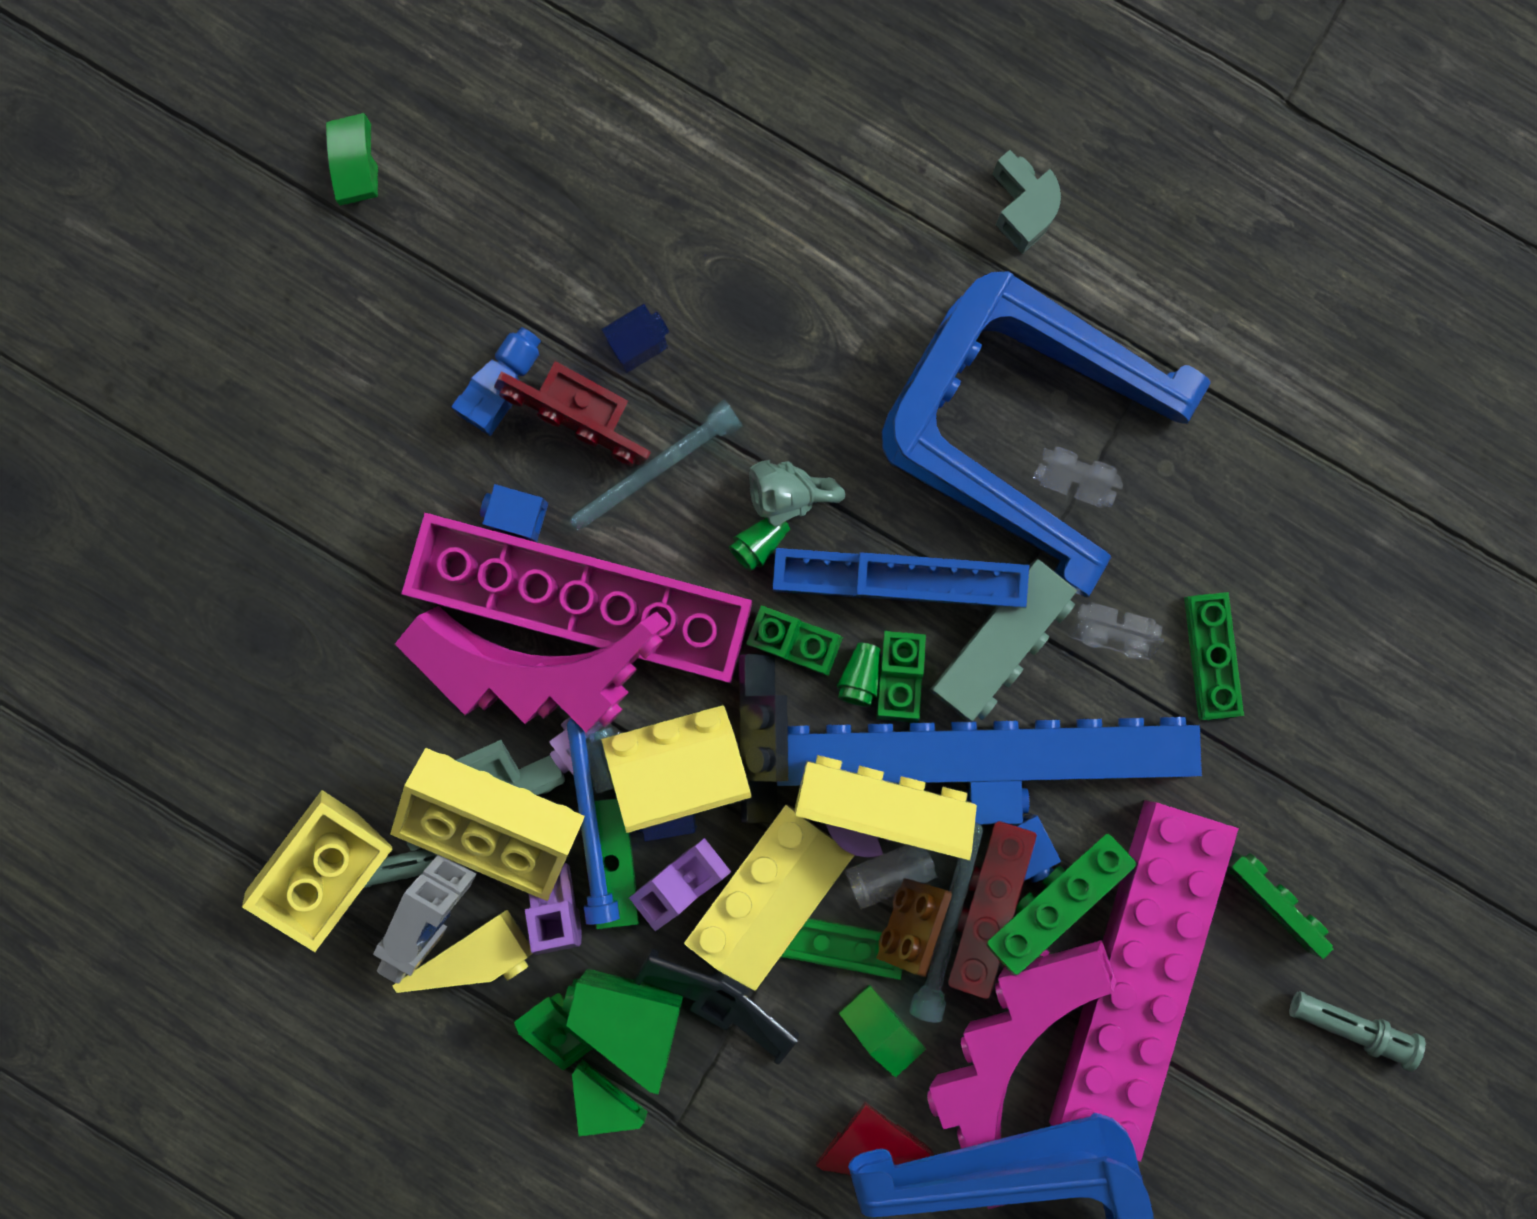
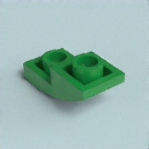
[326,113,378,206]
[746,605,843,676]
[876,631,926,723]

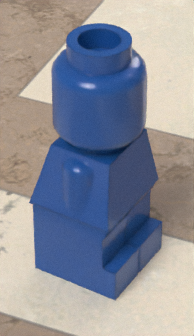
[452,327,541,437]

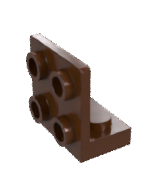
[876,878,953,977]

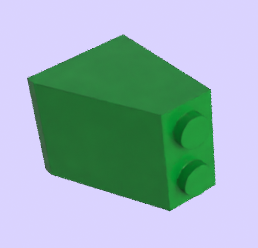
[562,969,683,1095]

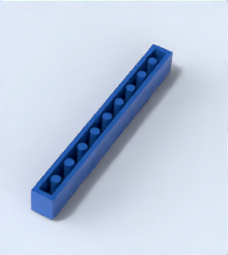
[777,717,1202,786]

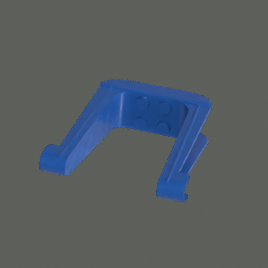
[881,271,1211,598]
[848,1113,1154,1219]

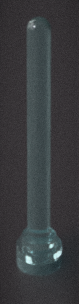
[571,399,743,529]
[909,822,983,1023]

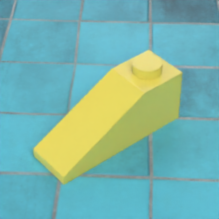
[392,910,532,993]

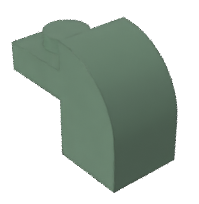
[992,150,1061,254]

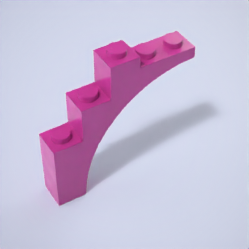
[395,606,669,733]
[927,940,1116,1209]

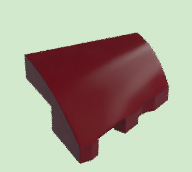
[816,1102,934,1175]

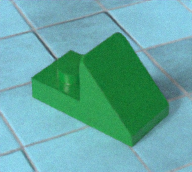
[514,993,593,1070]

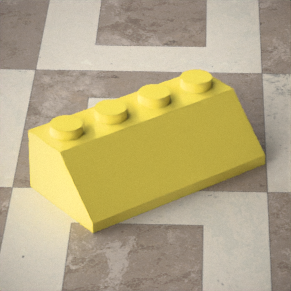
[390,748,585,901]
[794,755,977,860]
[684,804,854,991]

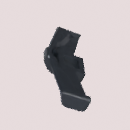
[634,949,799,1065]

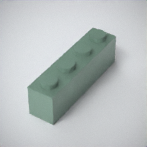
[929,559,1078,722]

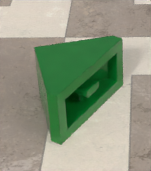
[839,984,926,1078]
[572,1059,648,1136]

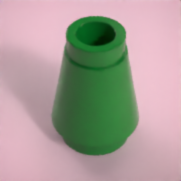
[729,518,790,572]
[837,642,881,707]

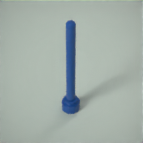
[567,719,620,925]

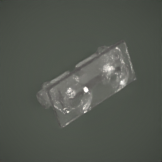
[1033,447,1123,508]
[1070,602,1164,660]
[845,844,938,909]

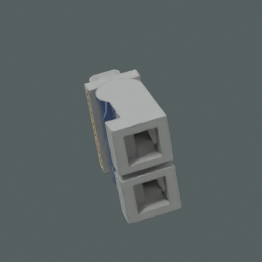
[373,855,476,984]

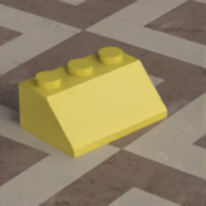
[601,705,751,833]
[242,790,392,952]

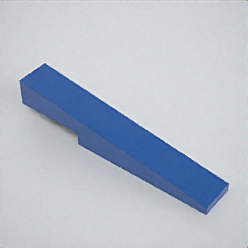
[773,548,1029,608]

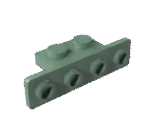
[407,740,565,851]

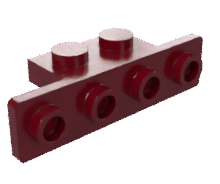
[494,361,651,466]
[948,821,1037,999]

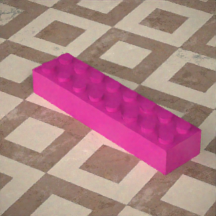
[402,513,752,684]
[1049,800,1239,1162]

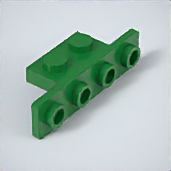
[986,834,1137,976]

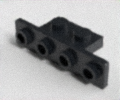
[739,654,789,823]

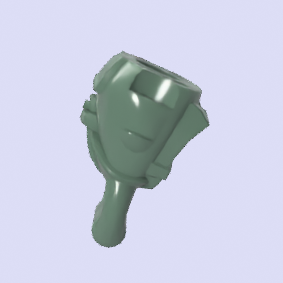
[749,460,845,527]

